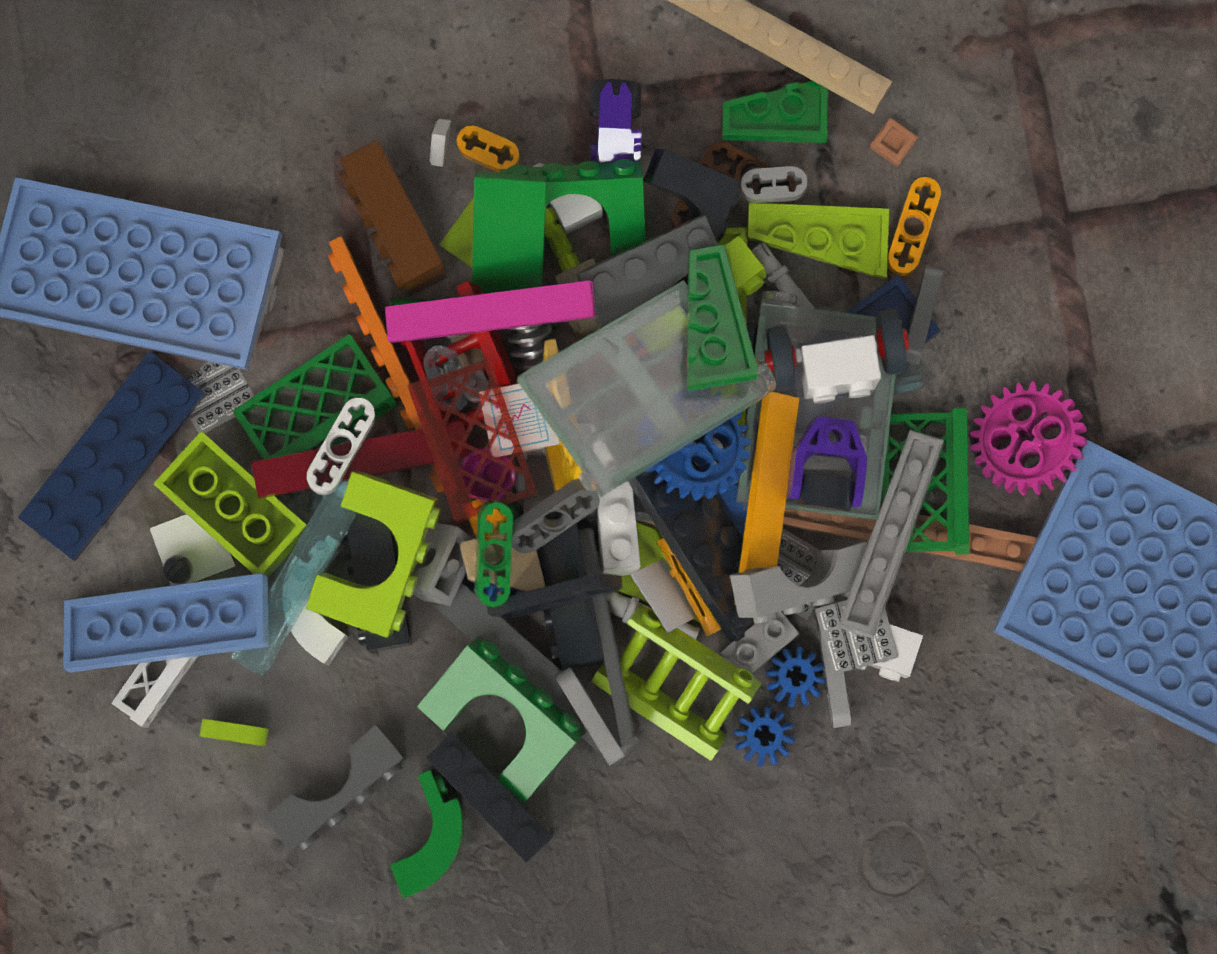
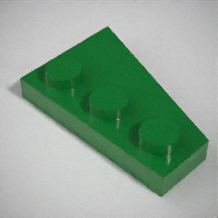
[722,81,828,143]

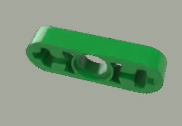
[475,500,513,607]

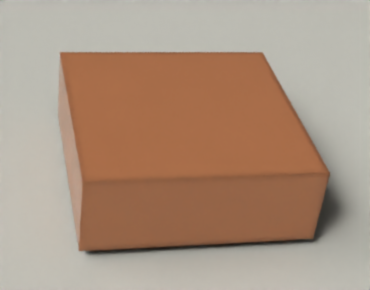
[869,117,919,167]

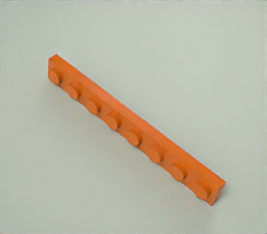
[328,236,462,498]

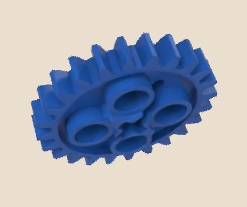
[636,388,751,501]

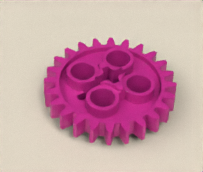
[970,381,1087,496]

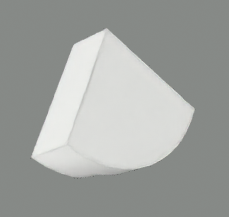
[430,119,451,167]

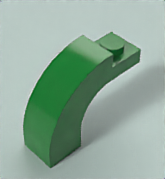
[390,770,464,899]

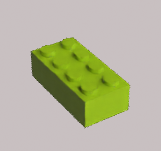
[153,431,312,577]

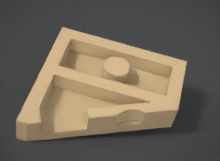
[460,534,545,592]

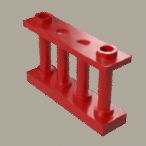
[400,281,519,429]

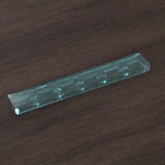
[231,481,358,677]

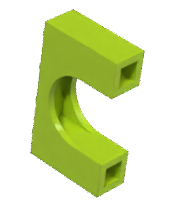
[305,470,441,638]

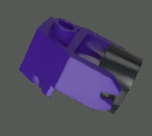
[588,79,642,164]
[787,416,868,512]

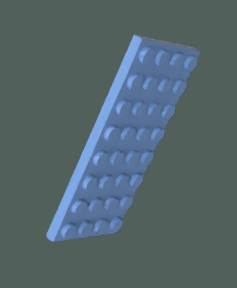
[0,177,282,370]

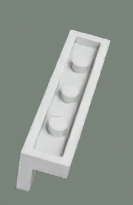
[111,656,198,728]

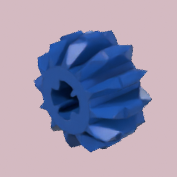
[765,646,826,707]
[734,706,795,767]

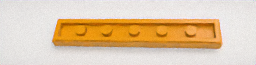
[735,391,800,604]

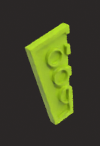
[747,203,889,280]

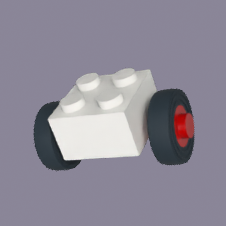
[763,309,909,404]

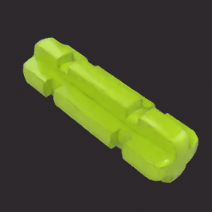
[545,207,580,272]

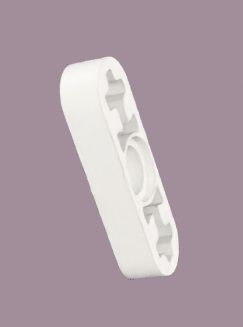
[307,398,375,495]

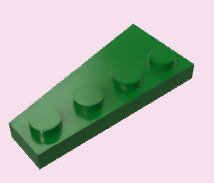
[687,245,759,392]

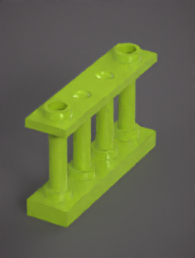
[591,604,762,761]

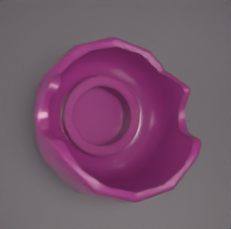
[459,447,518,501]

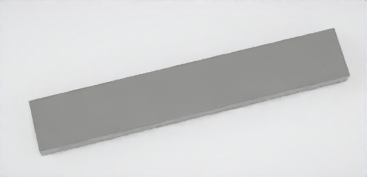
[838,430,944,639]

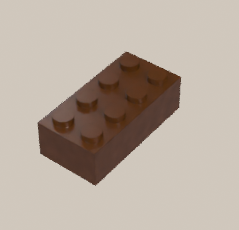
[338,140,447,296]

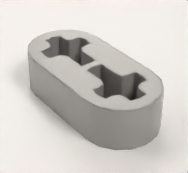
[740,166,807,203]

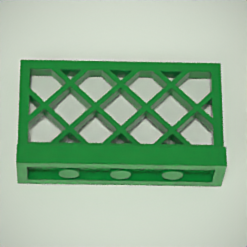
[232,334,398,460]
[882,408,970,555]

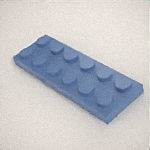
[63,573,269,672]

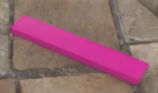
[385,280,597,343]

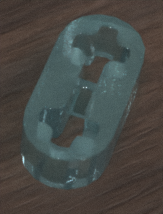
[424,345,468,412]

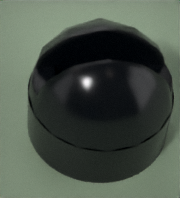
[163,555,193,584]

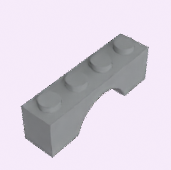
[730,542,867,623]

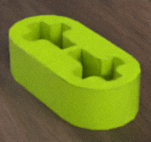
[199,719,269,747]

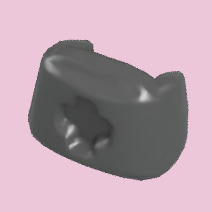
[459,366,491,403]

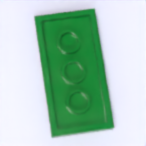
[472,171,547,294]

